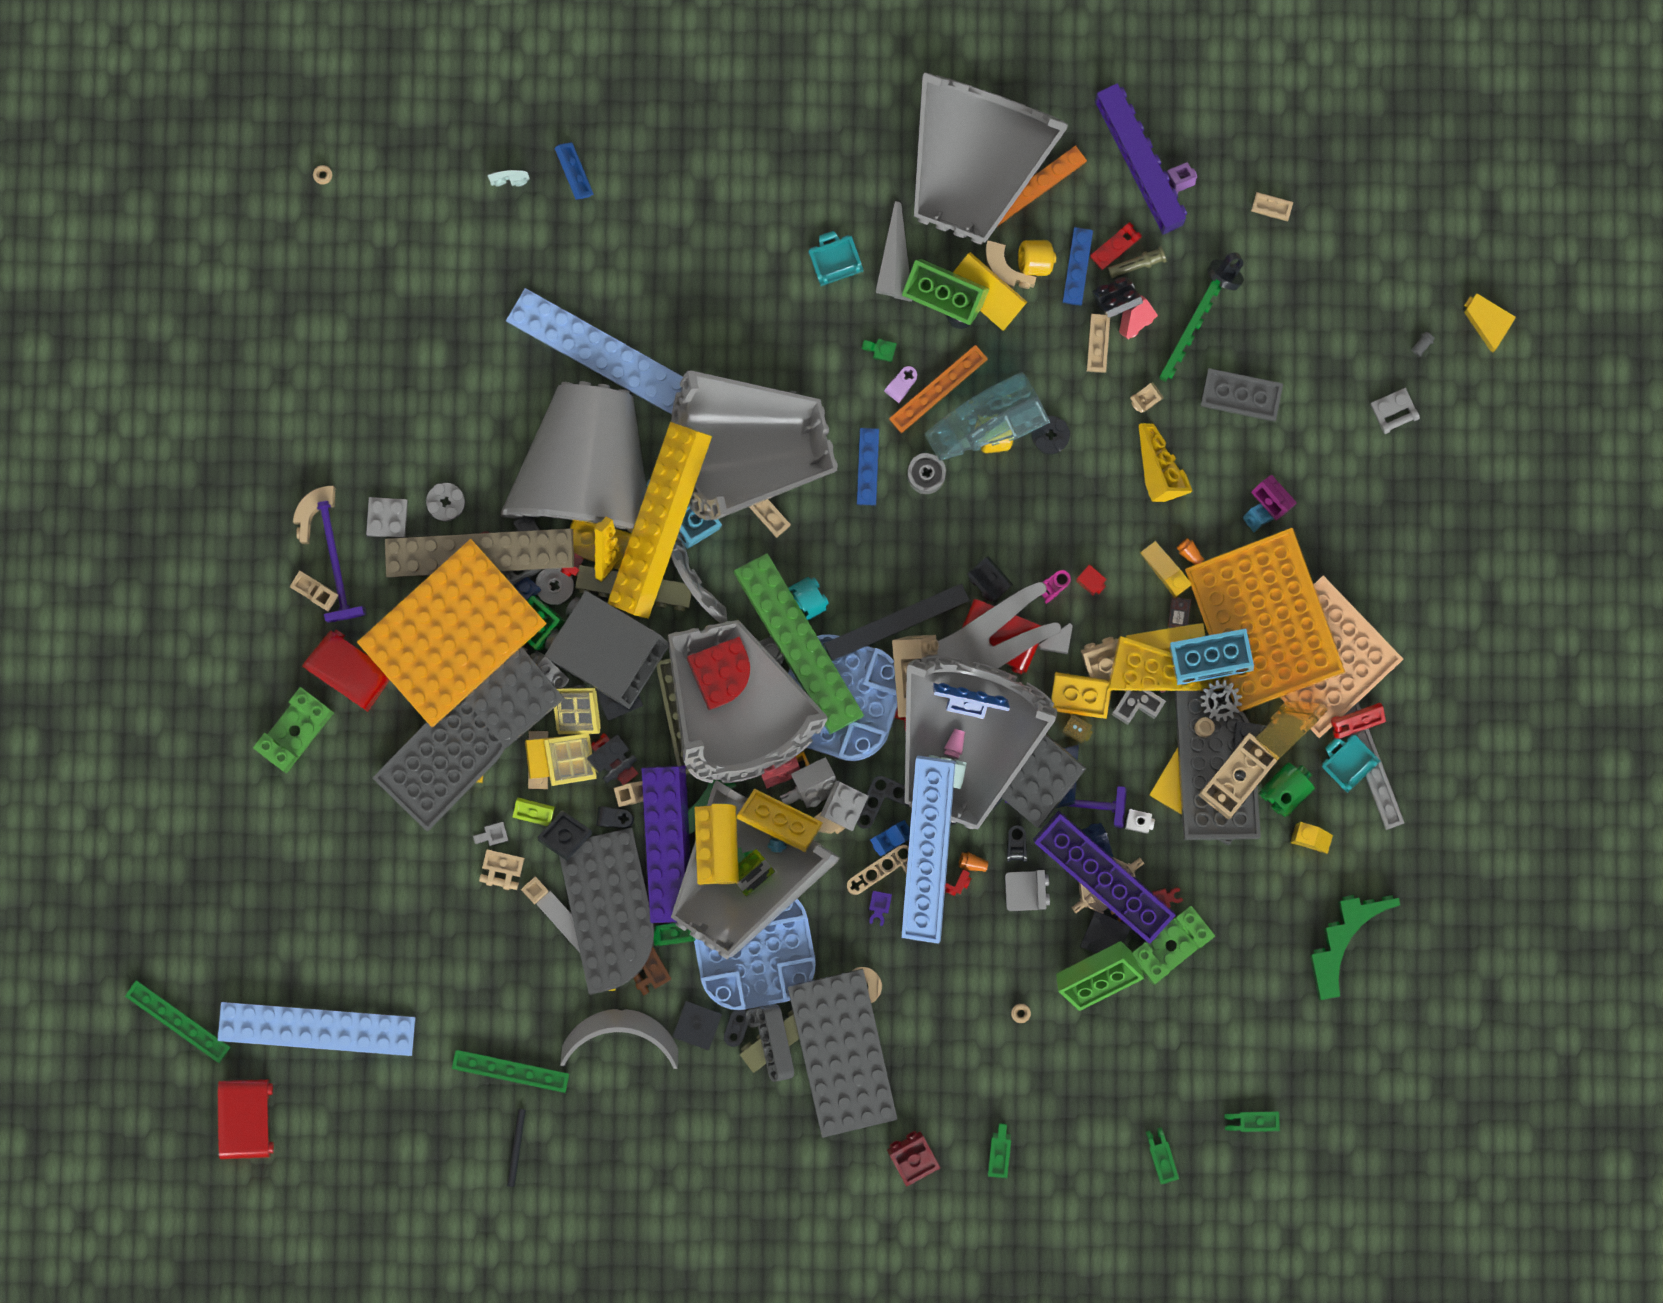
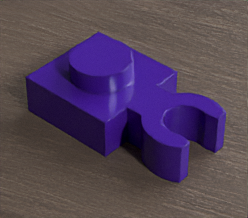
[869,891,892,926]

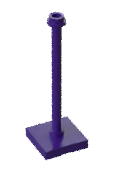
[317,501,367,623]
[1005,787,1127,828]

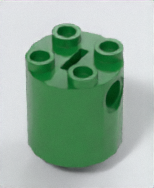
[1258,762,1315,818]

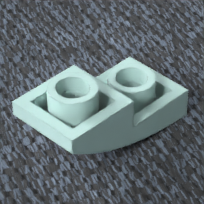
[488,170,530,187]

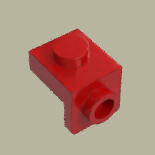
[560,553,583,577]
[945,870,972,896]

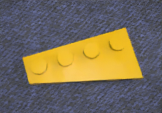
[594,517,623,582]

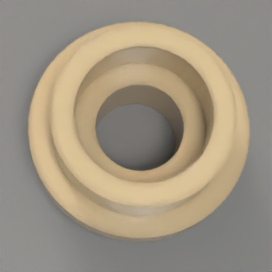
[313,165,332,185]
[1011,1004,1031,1023]

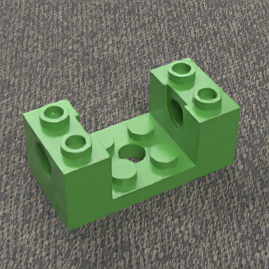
[253,687,334,773]
[1132,906,1215,985]

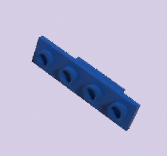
[933,683,1010,719]

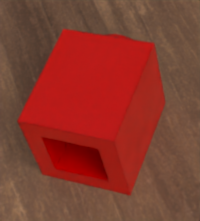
[1076,565,1107,595]

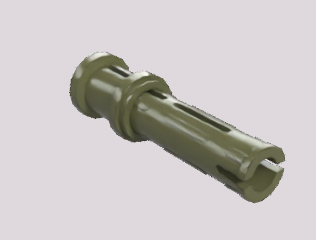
[1108,246,1167,279]

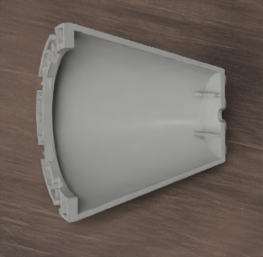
[914,73,1068,244]
[671,371,837,520]
[501,381,647,533]
[668,620,828,783]
[905,656,1057,829]
[671,780,840,959]

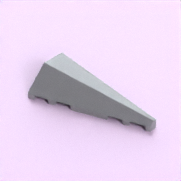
[876,201,912,302]

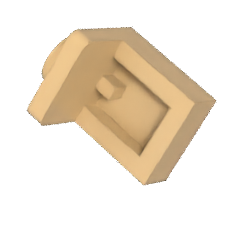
[1130,382,1164,413]

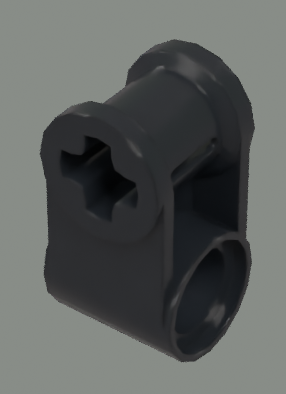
[596,806,634,828]
[1007,825,1027,862]

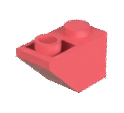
[1119,294,1158,339]

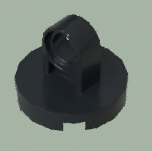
[1207,252,1244,290]

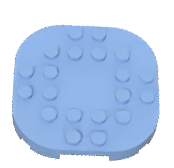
[788,634,898,761]
[694,899,815,1010]

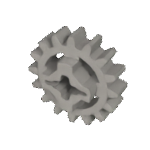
[1201,680,1242,722]

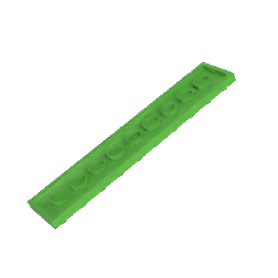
[734,553,864,734]

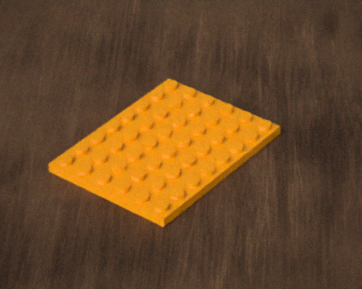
[1185,528,1346,712]
[357,539,547,727]

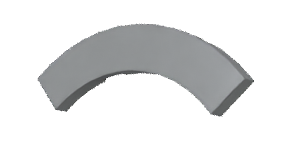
[671,536,727,623]

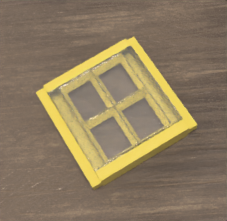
[554,688,601,734]
[544,734,597,786]

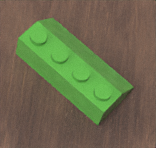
[902,259,989,325]
[1056,941,1144,1011]

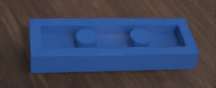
[555,143,593,200]

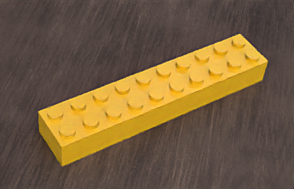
[607,422,712,619]

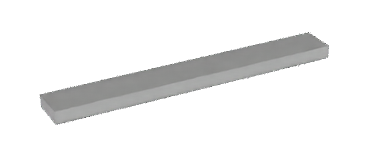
[1345,702,1404,830]

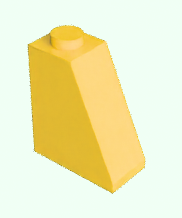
[1464,294,1516,352]
[1290,822,1333,854]

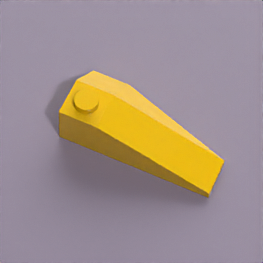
[1139,423,1193,502]
[1126,623,1205,653]

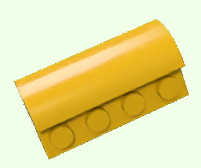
[695,804,739,885]

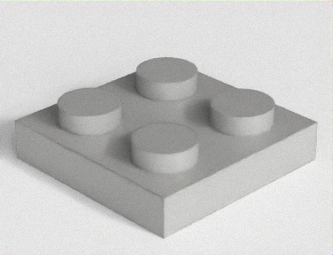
[366,497,408,538]
[820,781,868,831]

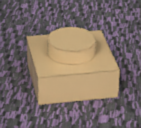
[521,877,549,905]

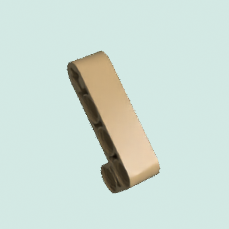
[847,845,909,895]

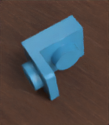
[1243,503,1274,532]

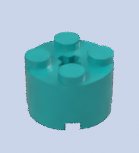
[788,577,829,620]

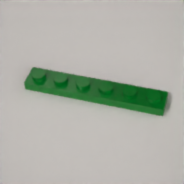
[1159,279,1222,382]
[125,980,231,1063]
[452,1050,570,1093]

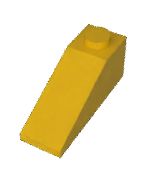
[1140,541,1192,598]

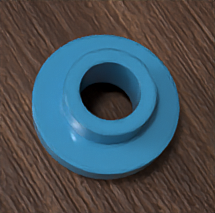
[767,838,787,852]

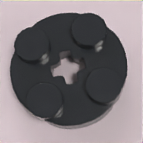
[1032,416,1070,455]

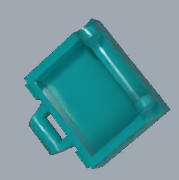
[808,231,864,286]
[1322,735,1381,793]

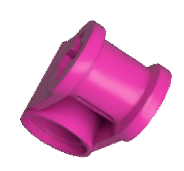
[1042,570,1071,604]

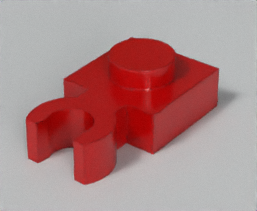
[1152,887,1183,908]

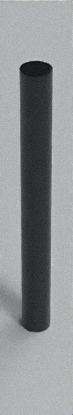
[507,1109,526,1187]

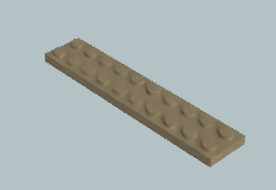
[385,529,574,578]

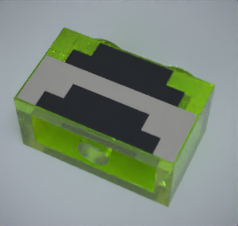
[735,849,776,897]

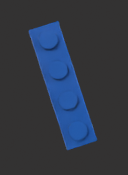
[1063,227,1093,306]
[857,428,879,505]

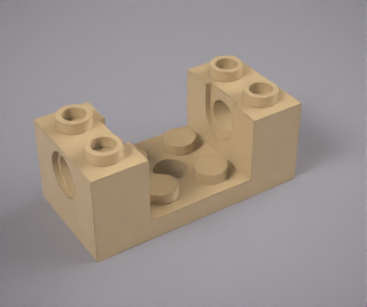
[892,635,939,717]
[1198,733,1280,819]

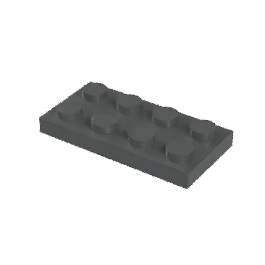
[1201,368,1283,422]

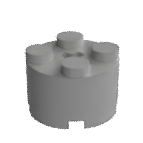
[907,453,946,494]

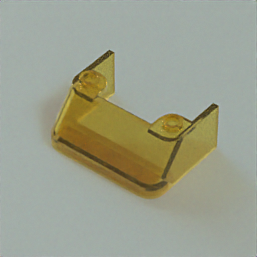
[1255,700,1328,760]

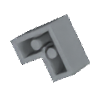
[1112,690,1166,725]

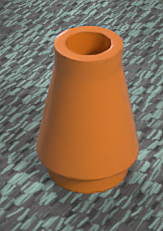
[1177,538,1204,565]
[959,852,988,872]

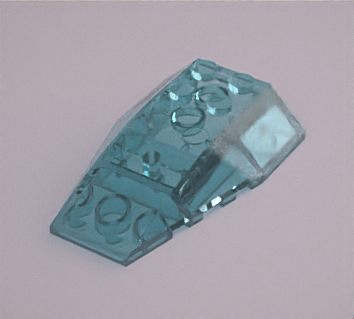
[924,372,1050,461]

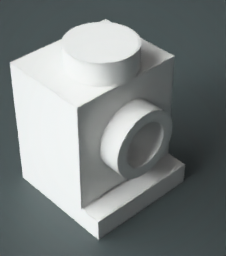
[1125,809,1155,833]

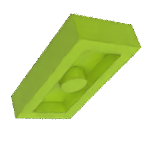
[513,797,555,826]

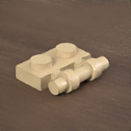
[479,849,525,890]

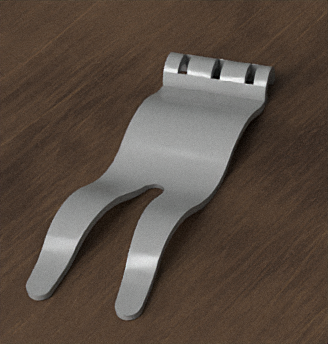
[921,582,1061,669]

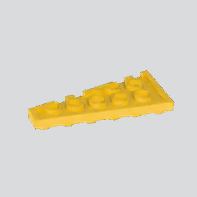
[1108,636,1225,691]

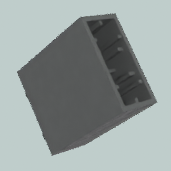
[544,591,669,709]

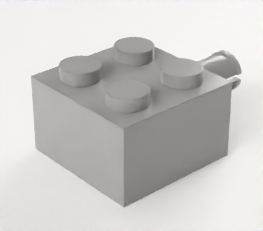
[780,757,837,808]

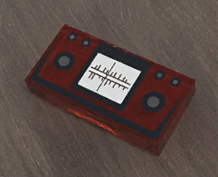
[1167,597,1191,629]

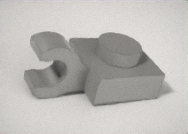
[473,822,508,846]

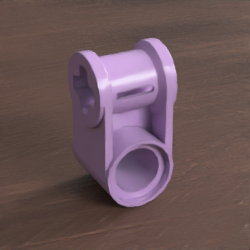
[884,366,917,403]

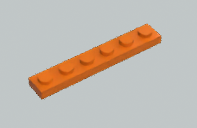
[996,146,1087,228]
[889,345,988,434]

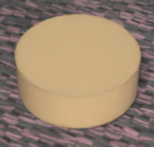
[1195,717,1215,738]

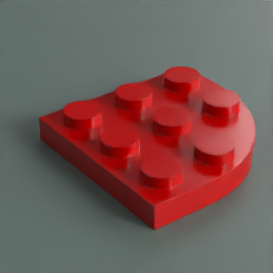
[686,636,750,710]

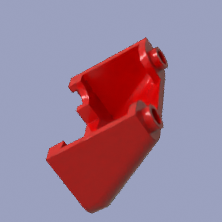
[962,599,1040,675]
[302,629,390,712]
[218,1079,274,1159]

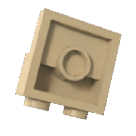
[1080,637,1118,680]

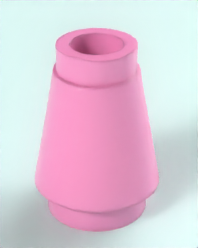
[944,729,965,759]

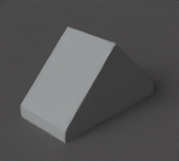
[1038,623,1073,654]

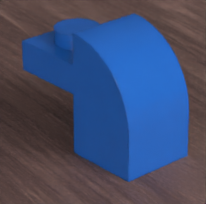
[870,820,910,856]

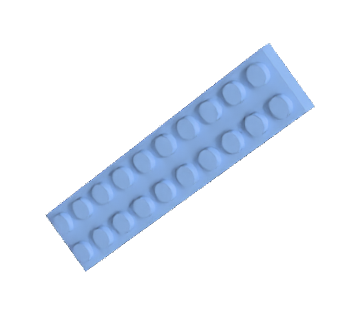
[506,288,683,415]
[902,755,956,943]
[218,1002,415,1056]

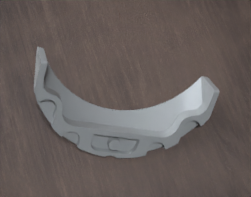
[561,1009,678,1069]

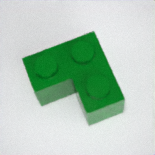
[527,595,566,651]

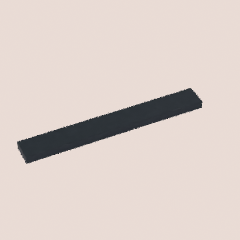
[823,584,970,661]

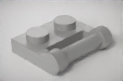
[1370,388,1420,434]

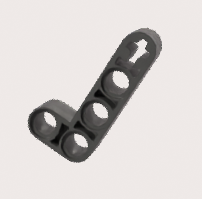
[746,1004,794,1082]

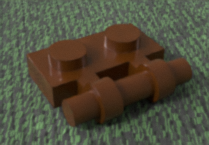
[633,947,672,996]

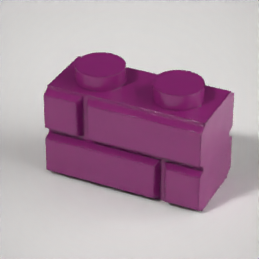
[1251,475,1297,521]

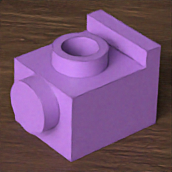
[1167,162,1197,194]

